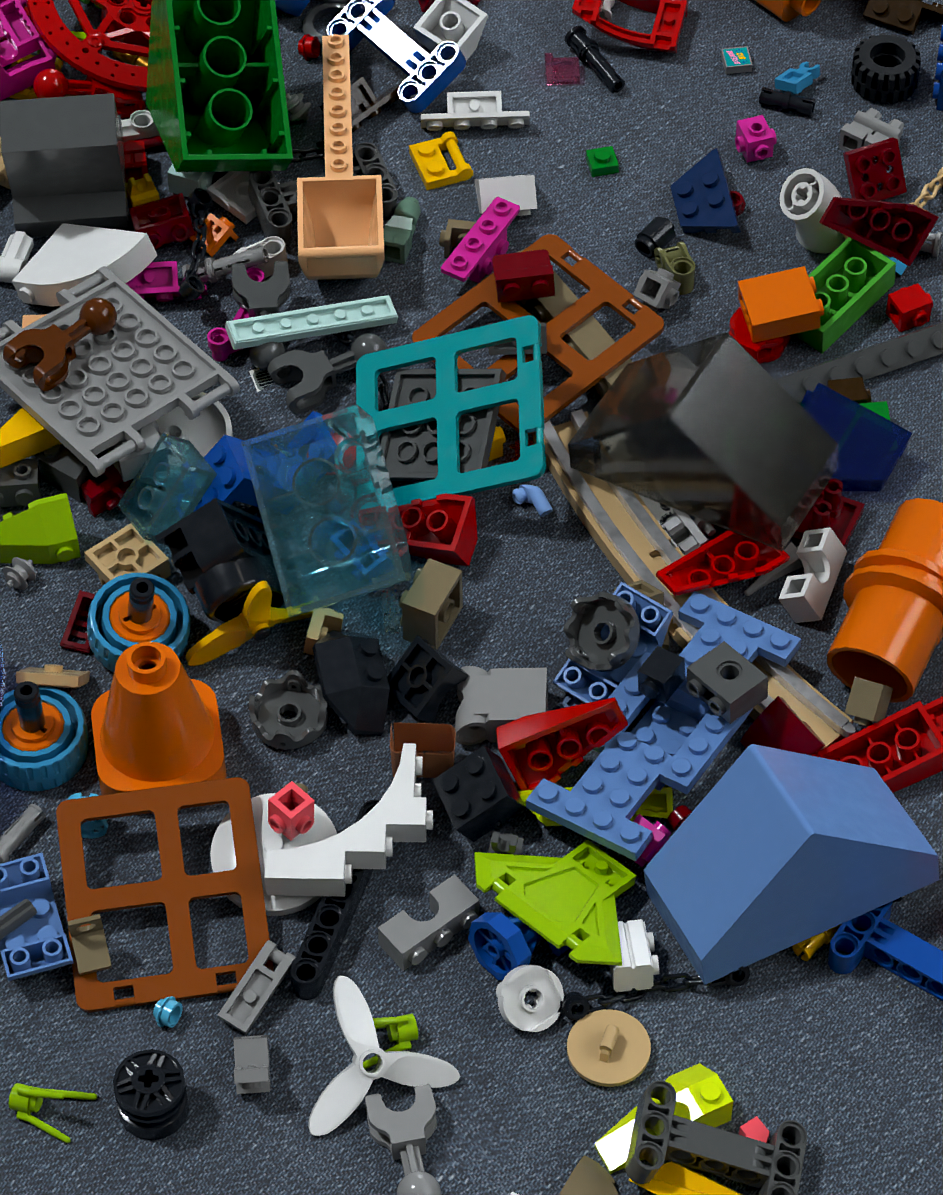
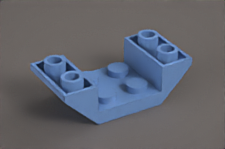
[552,581,673,703]
[0,853,73,981]

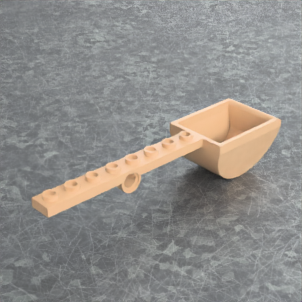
[297,34,385,280]

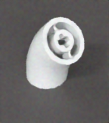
[780,168,845,254]

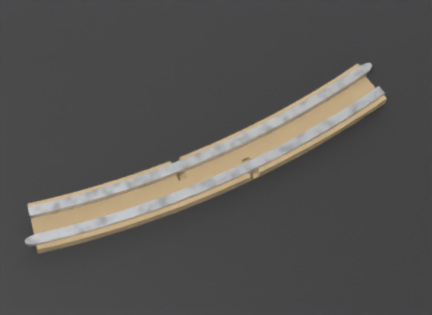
[533,409,855,751]

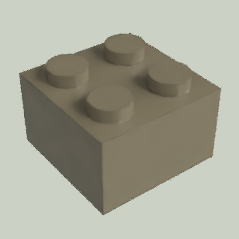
[399,558,463,650]

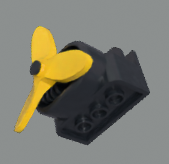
[155,498,319,666]

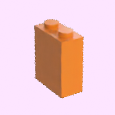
[738,266,824,343]

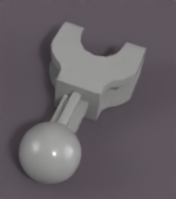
[365,1084,441,1195]

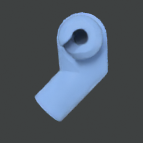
[512,484,553,517]

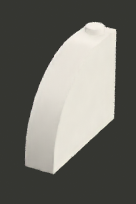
[12,223,157,306]

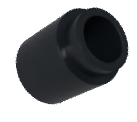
[635,217,675,257]

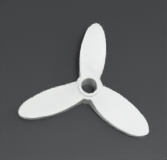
[308,975,460,1136]

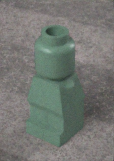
[384,197,421,264]

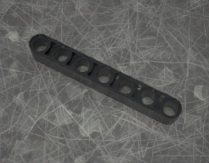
[291,799,380,1000]

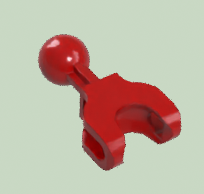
[33,68,146,118]
[706,306,790,399]

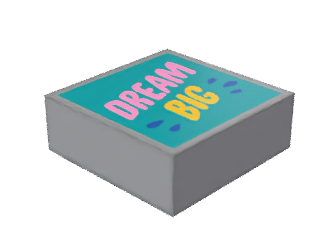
[721,46,752,74]

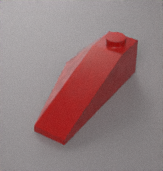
[656,517,790,596]

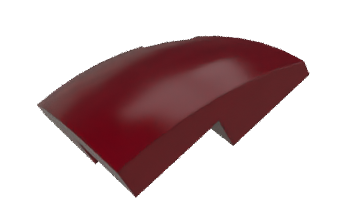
[740,696,825,755]

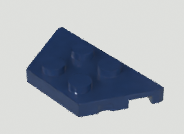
[670,148,741,233]

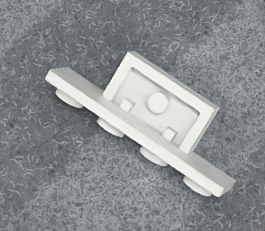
[421,91,530,131]

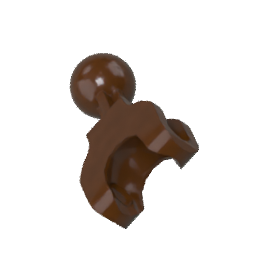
[3,298,117,391]

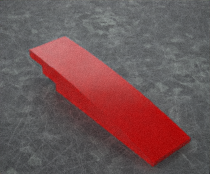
[811,696,943,793]

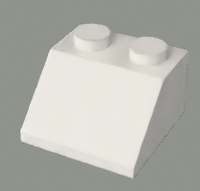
[413,0,488,61]
[474,174,537,216]

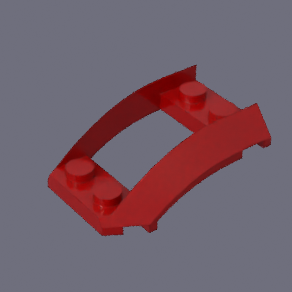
[572,0,689,53]

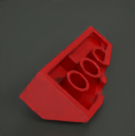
[356,493,478,566]
[496,697,628,791]

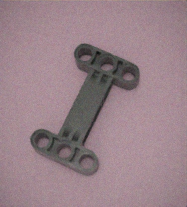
[248,142,398,244]
[625,1080,807,1195]

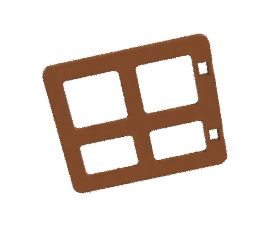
[412,234,664,434]
[56,777,274,1013]

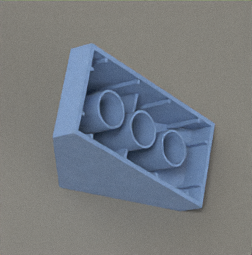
[643,744,939,985]

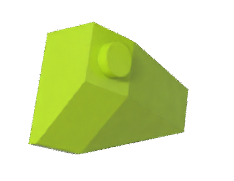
[0,493,81,564]

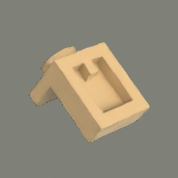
[303,607,344,655]

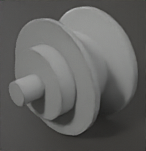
[286,93,312,121]
[3,557,36,590]

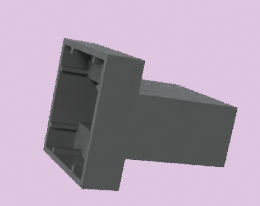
[0,93,129,237]

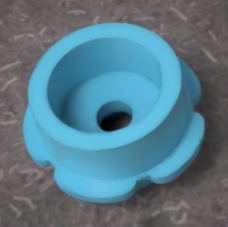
[153,996,183,1028]

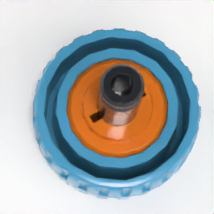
[87,573,191,672]
[0,681,89,791]

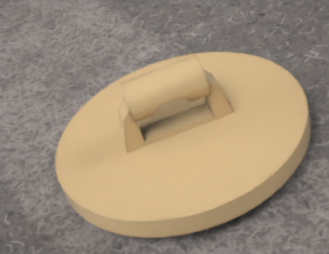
[567,1009,651,1087]

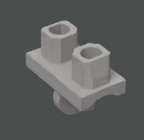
[663,503,717,555]

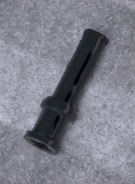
[564,26,625,93]

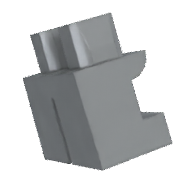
[839,108,904,161]

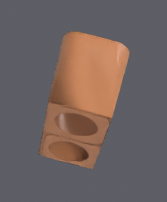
[390,723,456,778]

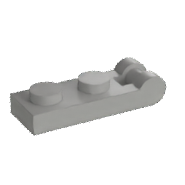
[218,940,296,1035]

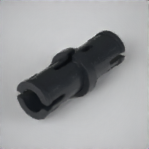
[759,87,816,116]

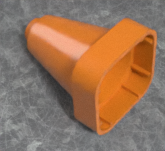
[91,642,227,795]

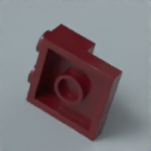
[129,193,195,249]

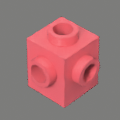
[268,781,315,841]

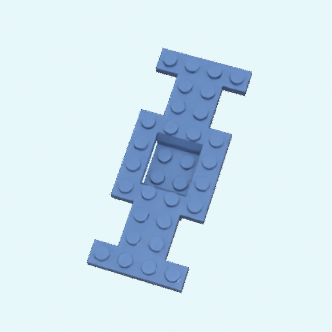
[526,591,801,861]

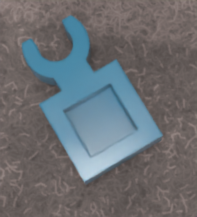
[774,61,821,94]

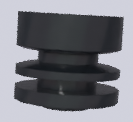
[113,1049,189,1141]

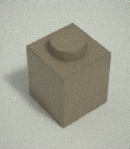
[844,677,893,726]

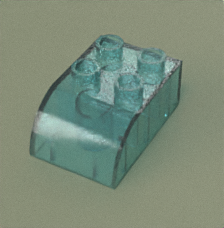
[241,404,412,618]

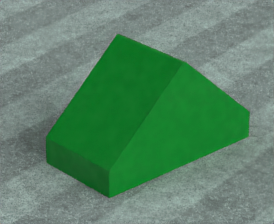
[146,0,293,172]

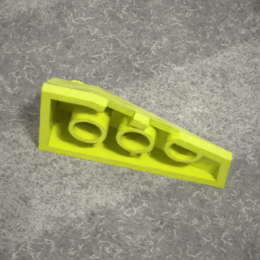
[595,1063,733,1174]

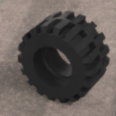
[851,33,921,104]

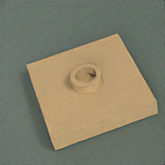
[16,664,90,688]

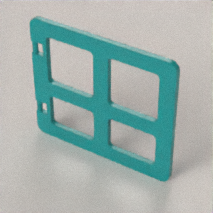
[356,315,546,510]

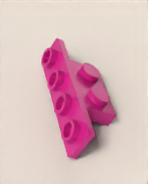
[441,197,520,283]
[125,261,208,302]

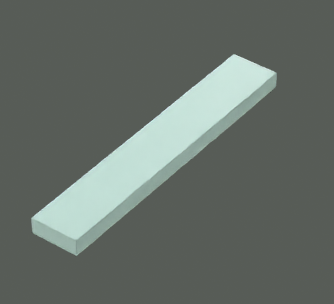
[225,295,398,350]

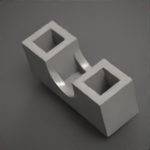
[378,874,480,971]

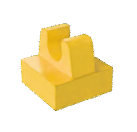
[126,173,160,207]

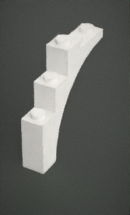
[264,743,433,897]

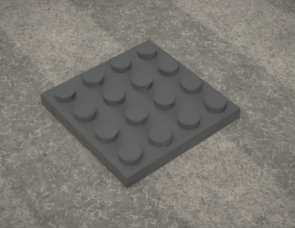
[379,369,506,482]

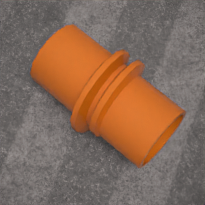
[827,498,943,703]

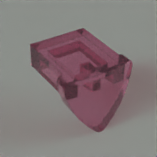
[544,53,580,86]

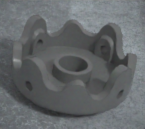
[563,592,640,672]
[249,670,328,749]

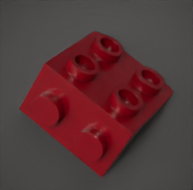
[492,249,555,303]

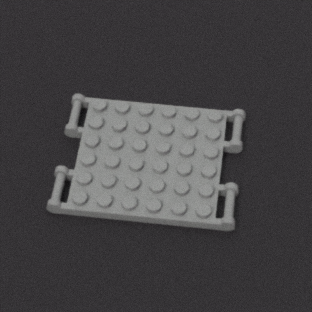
[0,266,240,477]

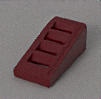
[60,590,95,655]

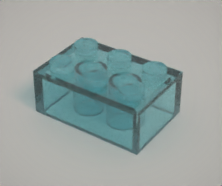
[118,433,217,546]

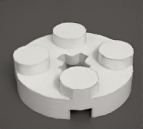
[496,964,564,1032]

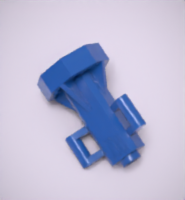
[468,911,582,980]

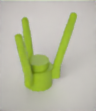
[363,1013,418,1069]
[8,1083,98,1143]

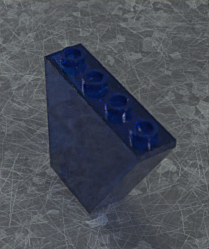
[758,383,913,492]

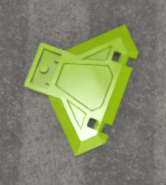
[474,840,637,966]

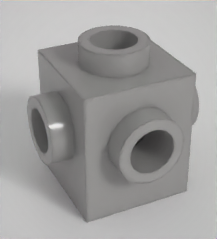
[633,268,681,311]

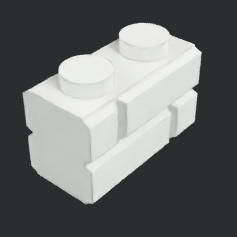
[609,919,659,992]

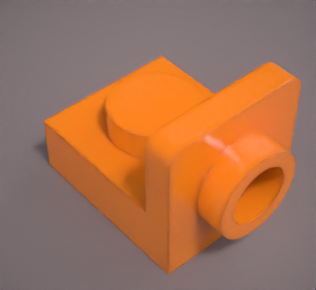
[189,213,239,257]

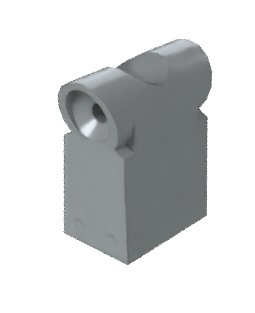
[455,666,548,745]

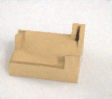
[84,522,171,585]

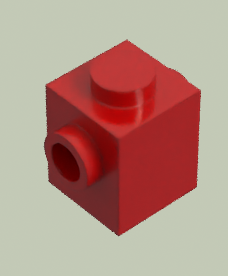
[886,283,933,332]

